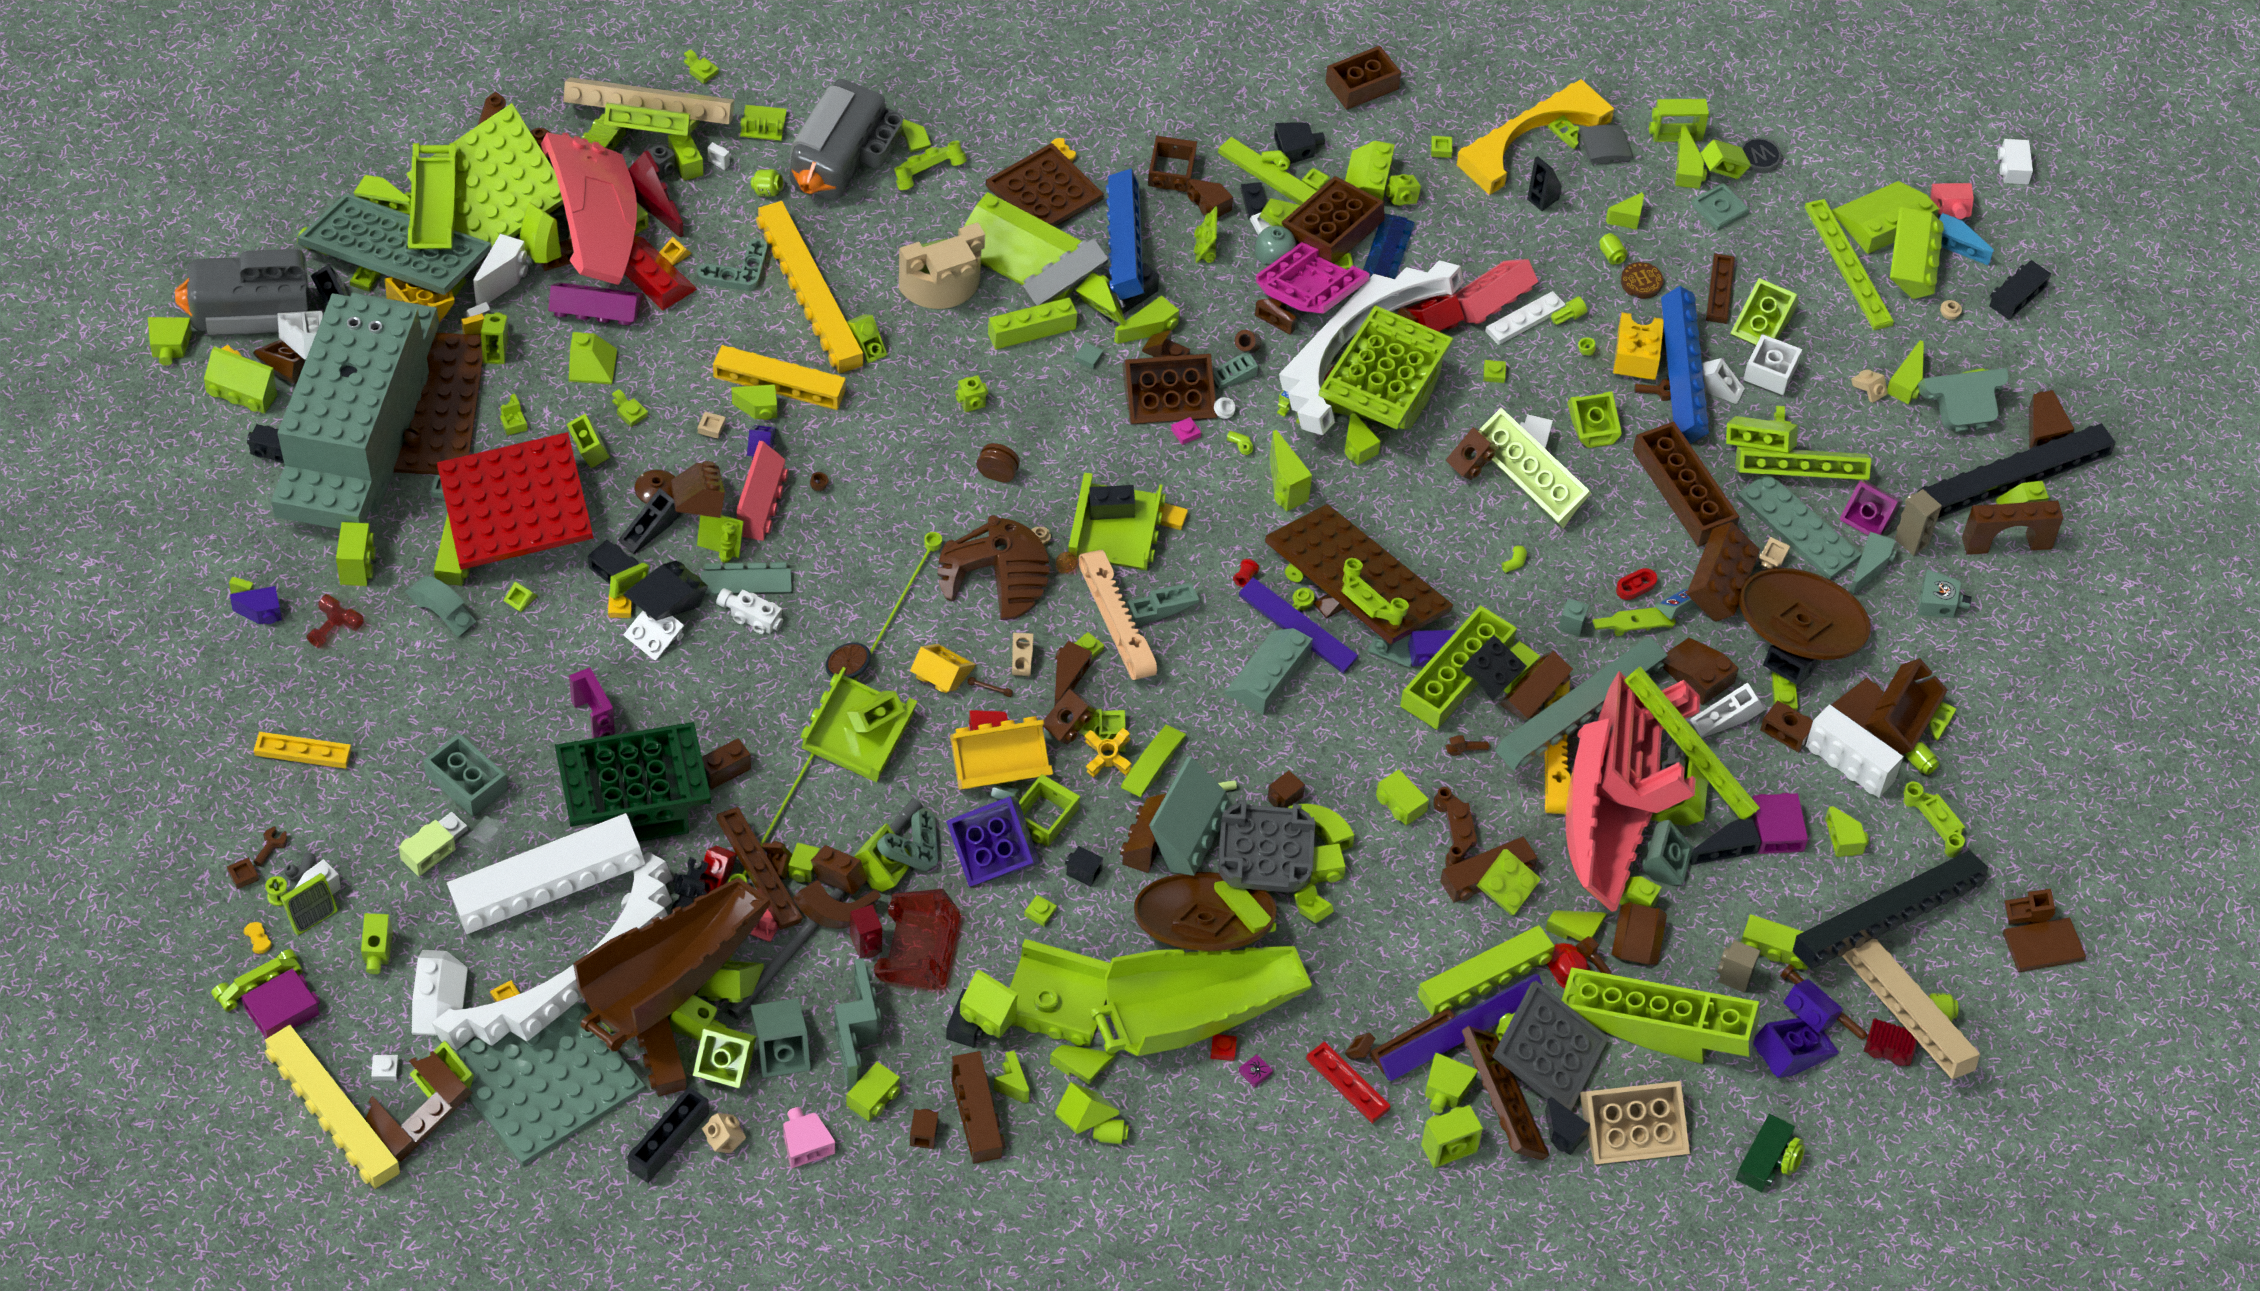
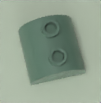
[1642,820,1693,885]

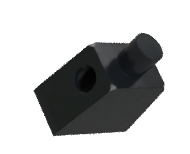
[1274,122,1325,164]
[1763,645,1817,686]

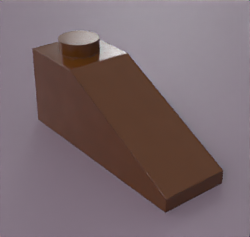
[1054,641,1092,707]

